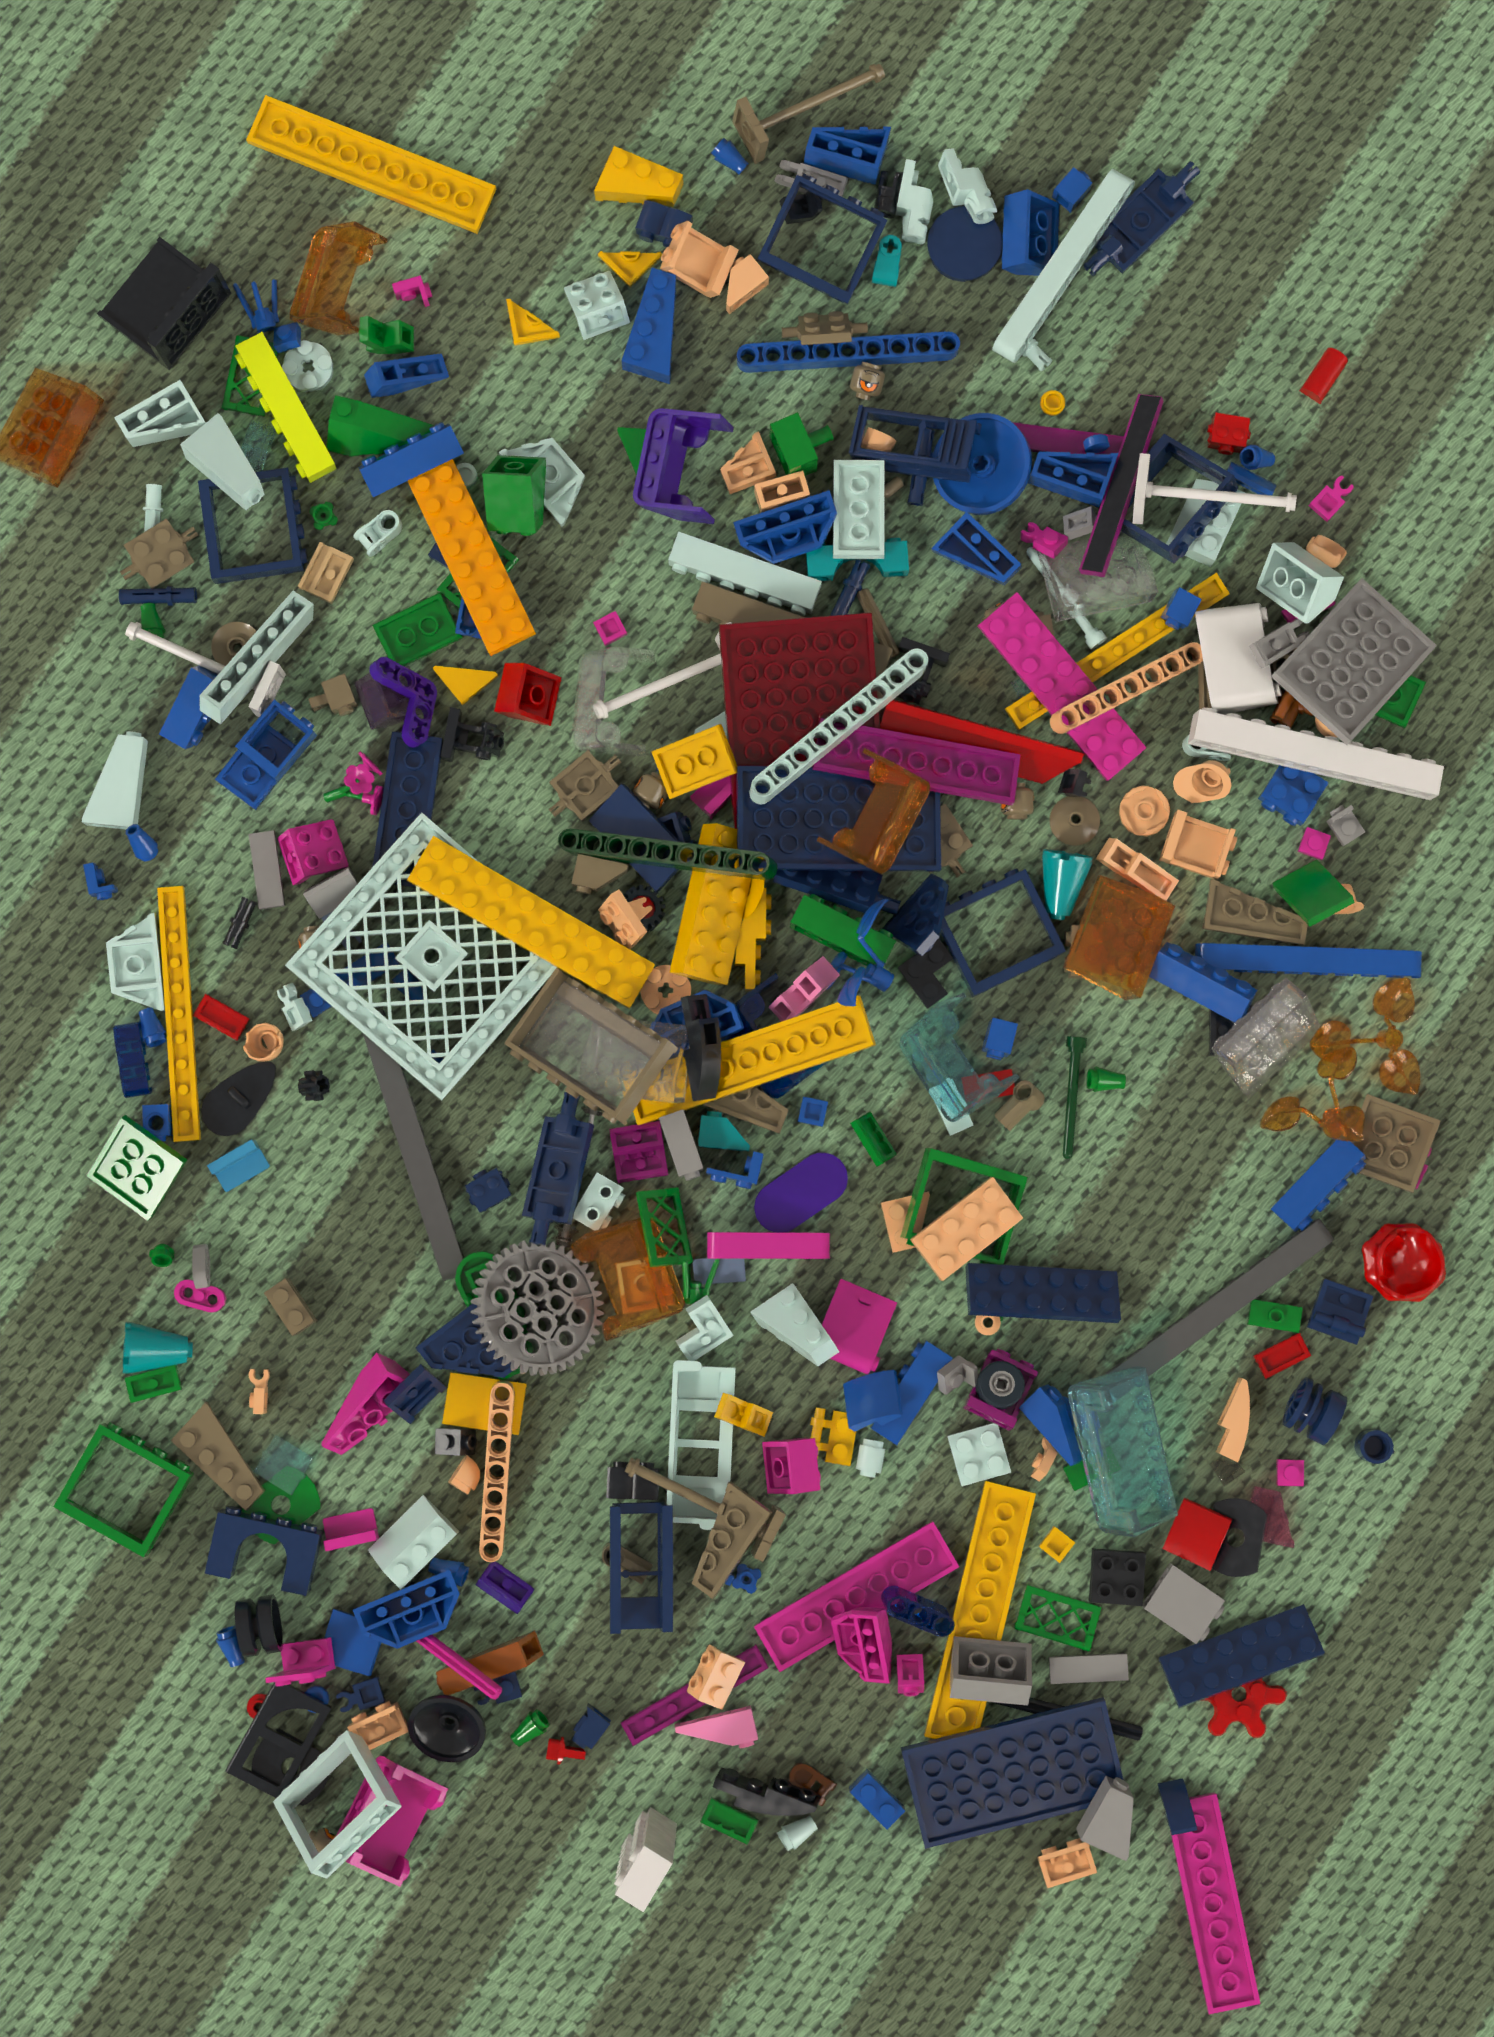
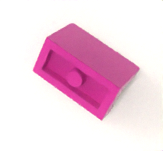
[690,776,732,819]
[323,1508,379,1551]

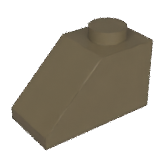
[571,854,629,895]

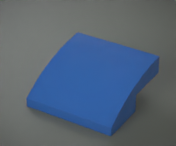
[1227,461,1277,496]
[843,1370,903,1432]
[324,1609,381,1676]

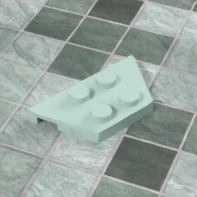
[499,438,585,527]
[106,913,165,1012]

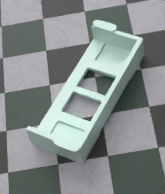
[667,1360,736,1530]

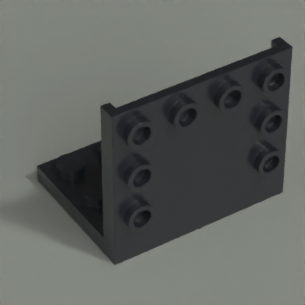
[97,236,232,370]

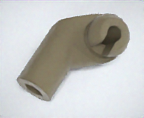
[884,476,904,498]

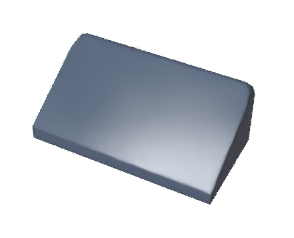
[693,1258,746,1284]

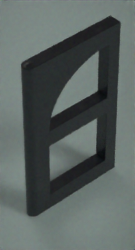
[225,1682,332,1798]

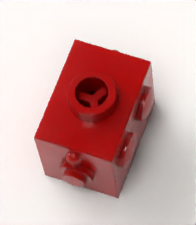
[1207,412,1251,455]

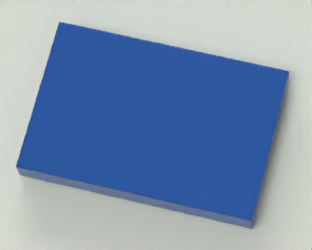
[215,725,296,810]

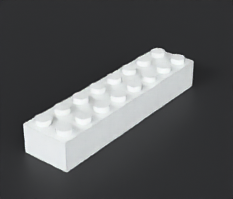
[614,1807,677,1912]

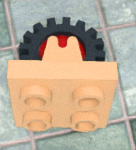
[598,885,666,949]

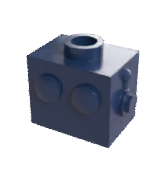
[465,1168,513,1213]

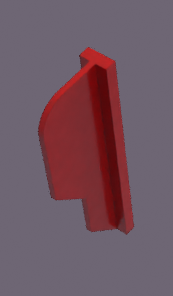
[880,699,1084,784]

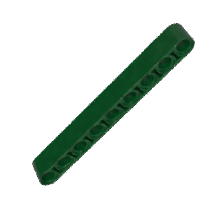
[558,828,778,880]

